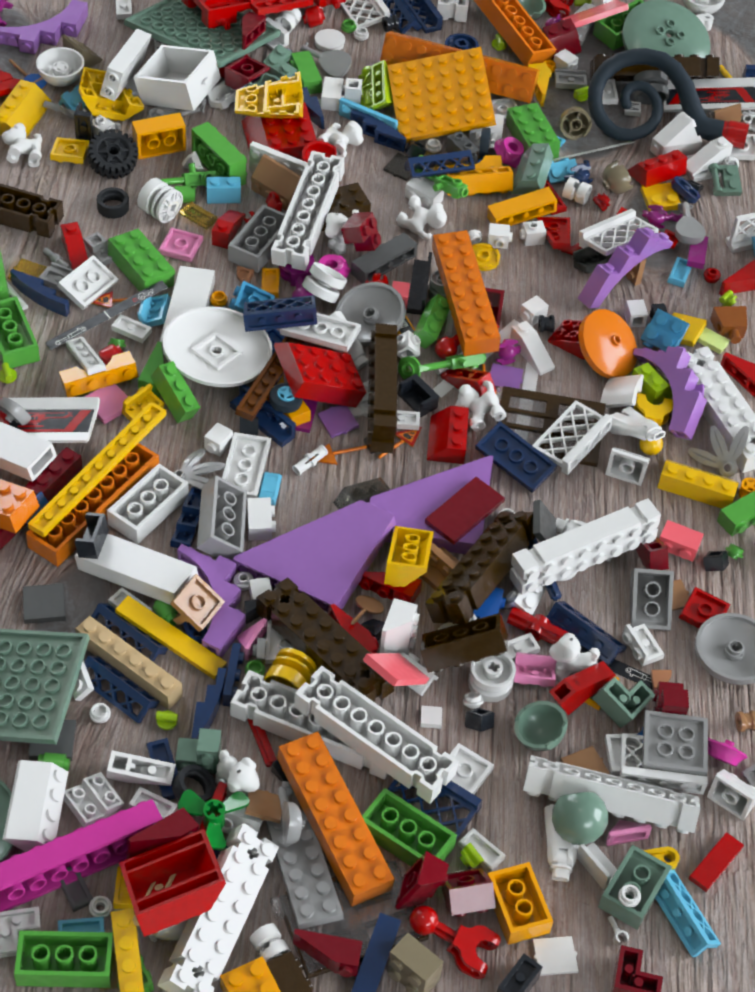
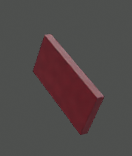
[425,477,505,545]

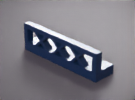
[383,0,422,34]
[404,0,443,34]
[404,150,475,179]
[230,384,296,447]
[546,601,627,665]
[91,603,168,662]
[84,656,160,723]

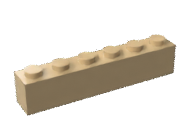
[75,616,183,710]

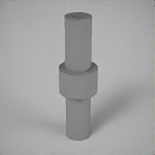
[43,247,71,269]

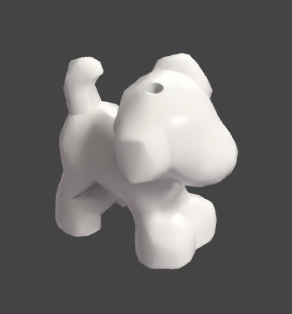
[316,121,364,158]
[1,123,42,167]
[396,194,447,240]
[325,209,359,255]
[455,381,506,432]
[549,633,600,682]
[215,749,260,796]

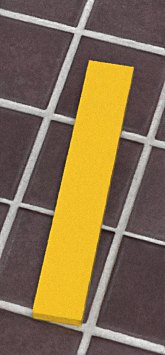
[115,596,227,680]

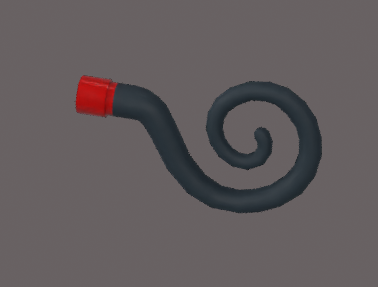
[588,48,749,149]

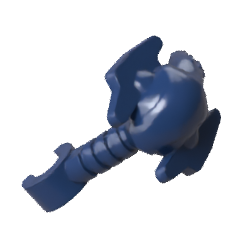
[564,160,593,184]

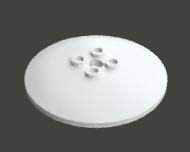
[162,306,272,387]

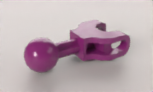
[279,254,315,307]

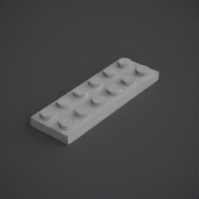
[266,811,343,930]

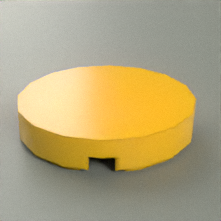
[473,243,500,271]

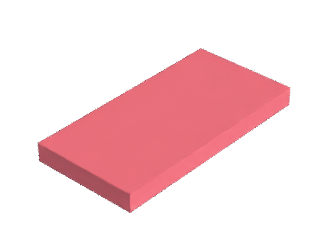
[561,0,629,28]
[363,653,430,686]

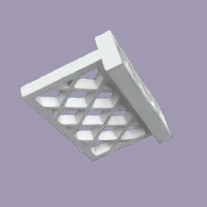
[340,0,390,28]
[579,209,659,256]
[725,212,755,253]
[532,400,612,475]
[619,733,708,795]

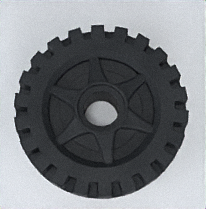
[88,129,138,179]

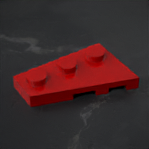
[537,217,570,250]

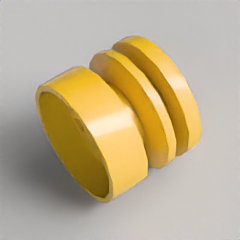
[264,648,317,690]

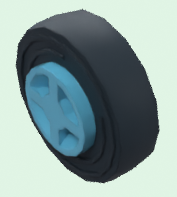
[269,383,303,413]

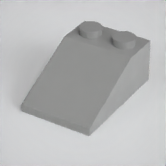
[630,568,674,631]

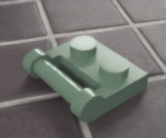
[709,163,742,196]

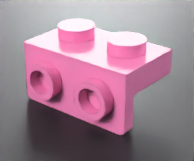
[514,652,557,687]

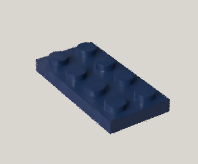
[475,421,557,493]

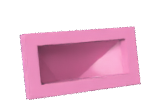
[237,618,267,661]
[606,820,652,846]

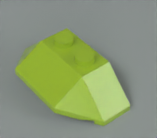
[361,60,393,110]

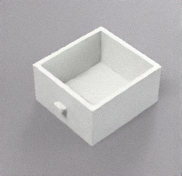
[133,45,221,111]

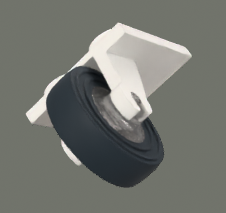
[469,114,504,157]

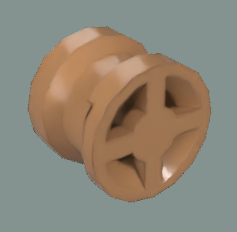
[735,710,755,732]

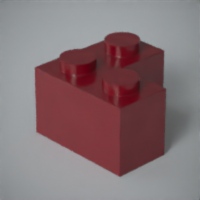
[341,212,381,252]
[652,681,689,715]
[611,945,663,992]

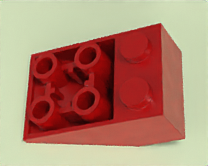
[548,319,585,360]

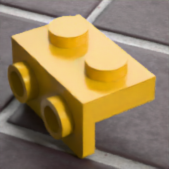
[121,383,165,421]

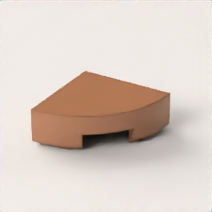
[237,266,254,283]
[650,670,672,689]

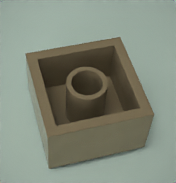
[387,933,443,992]

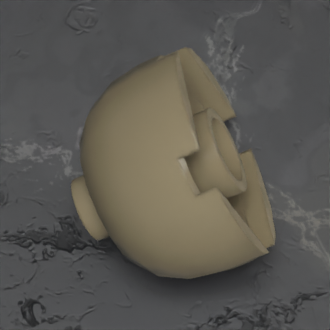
[559,106,592,140]
[602,160,633,194]

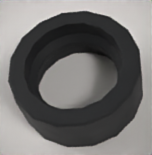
[96,187,129,219]
[172,764,216,802]

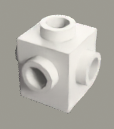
[397,330,421,359]

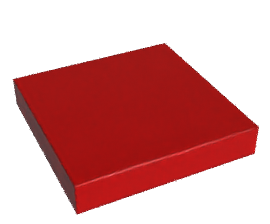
[679,587,731,628]

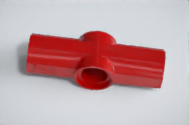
[507,607,569,645]

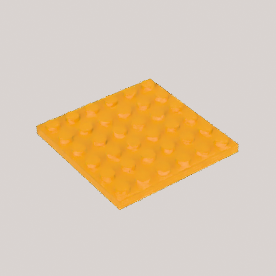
[387,47,496,143]

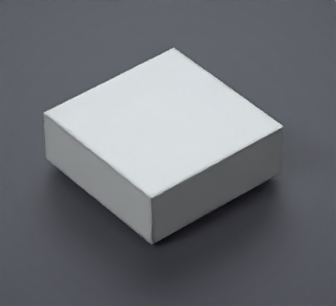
[420,706,442,729]

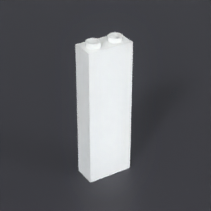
[99,29,151,101]
[159,266,215,355]
[0,422,57,482]
[74,534,198,605]

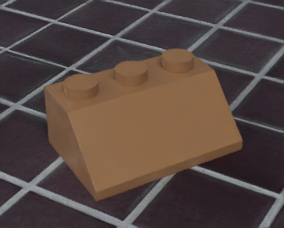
[251,154,301,211]

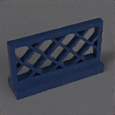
[243,295,318,332]
[388,779,482,842]

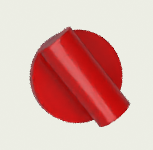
[593,193,611,211]

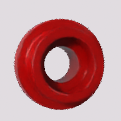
[704,268,721,284]

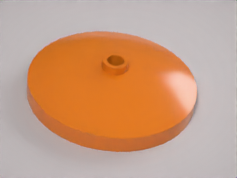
[579,309,637,379]

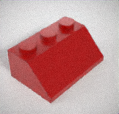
[627,150,687,188]
[427,406,469,464]

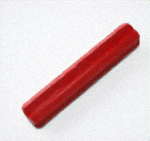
[247,718,277,767]

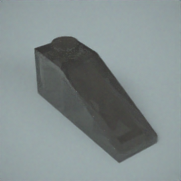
[333,477,391,510]

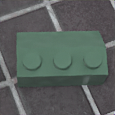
[510,143,554,194]

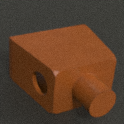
[710,306,748,344]

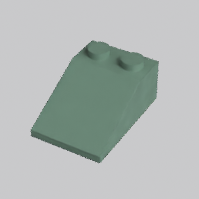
[598,845,672,930]

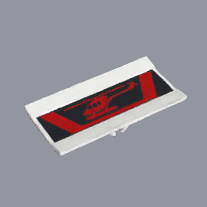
[664,77,755,117]
[0,397,100,443]

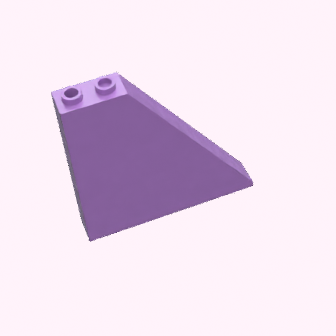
[370,456,493,554]
[233,500,396,612]

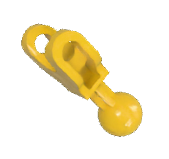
[633,393,673,456]

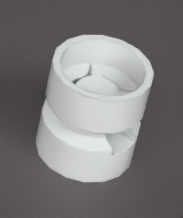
[275,8,302,33]
[562,177,592,205]
[250,923,291,962]

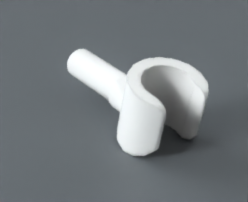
[608,916,629,945]

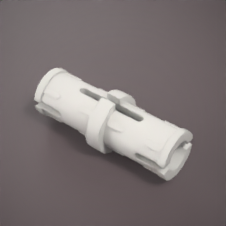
[292,444,328,476]

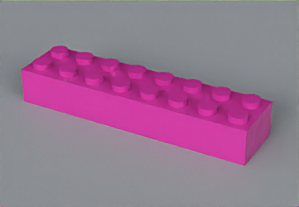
[0,799,163,912]

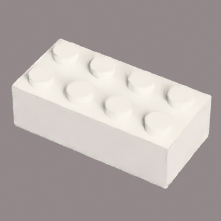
[107,464,189,545]

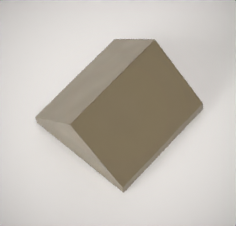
[63,34,103,68]

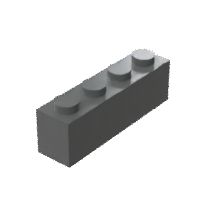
[351,233,418,284]

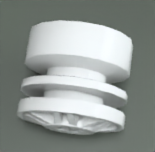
[137,178,183,223]

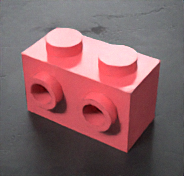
[659,520,704,562]

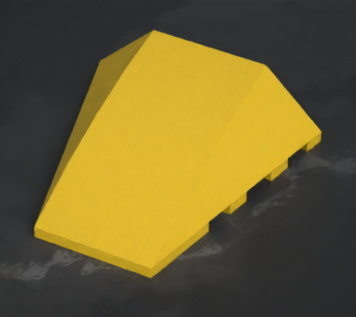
[235,71,303,119]

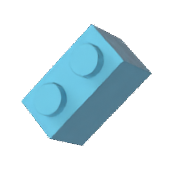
[206,177,241,204]

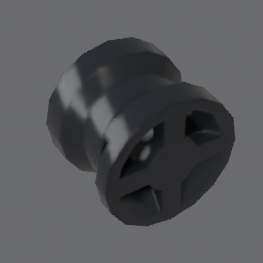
[382,14,399,32]
[538,315,555,333]

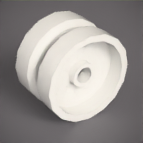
[302,262,348,303]
[468,653,516,702]

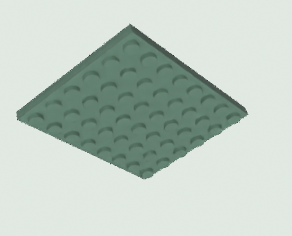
[124,0,281,68]

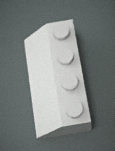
[2,760,68,852]

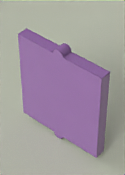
[490,363,524,390]
[318,405,359,438]

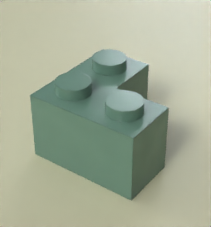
[262,44,297,79]
[592,677,655,728]
[175,728,221,775]

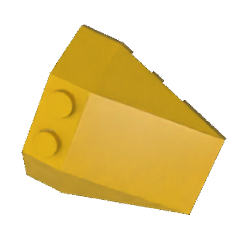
[78,67,144,121]

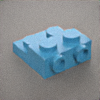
[228,280,275,313]
[640,309,690,351]

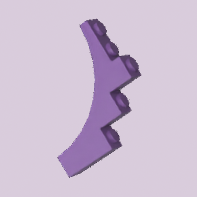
[0,0,88,54]
[578,227,673,309]
[633,346,707,440]
[177,544,246,658]

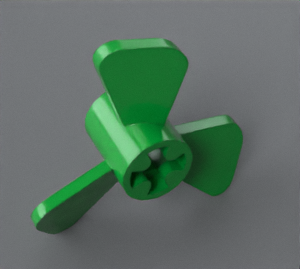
[178,789,250,851]

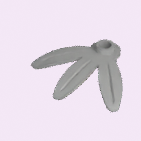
[688,425,749,477]
[174,448,226,490]

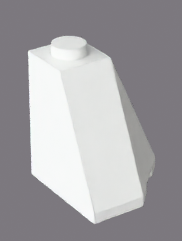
[650,111,702,157]

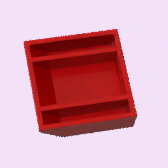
[241,102,317,160]
[274,342,367,408]
[119,829,226,937]

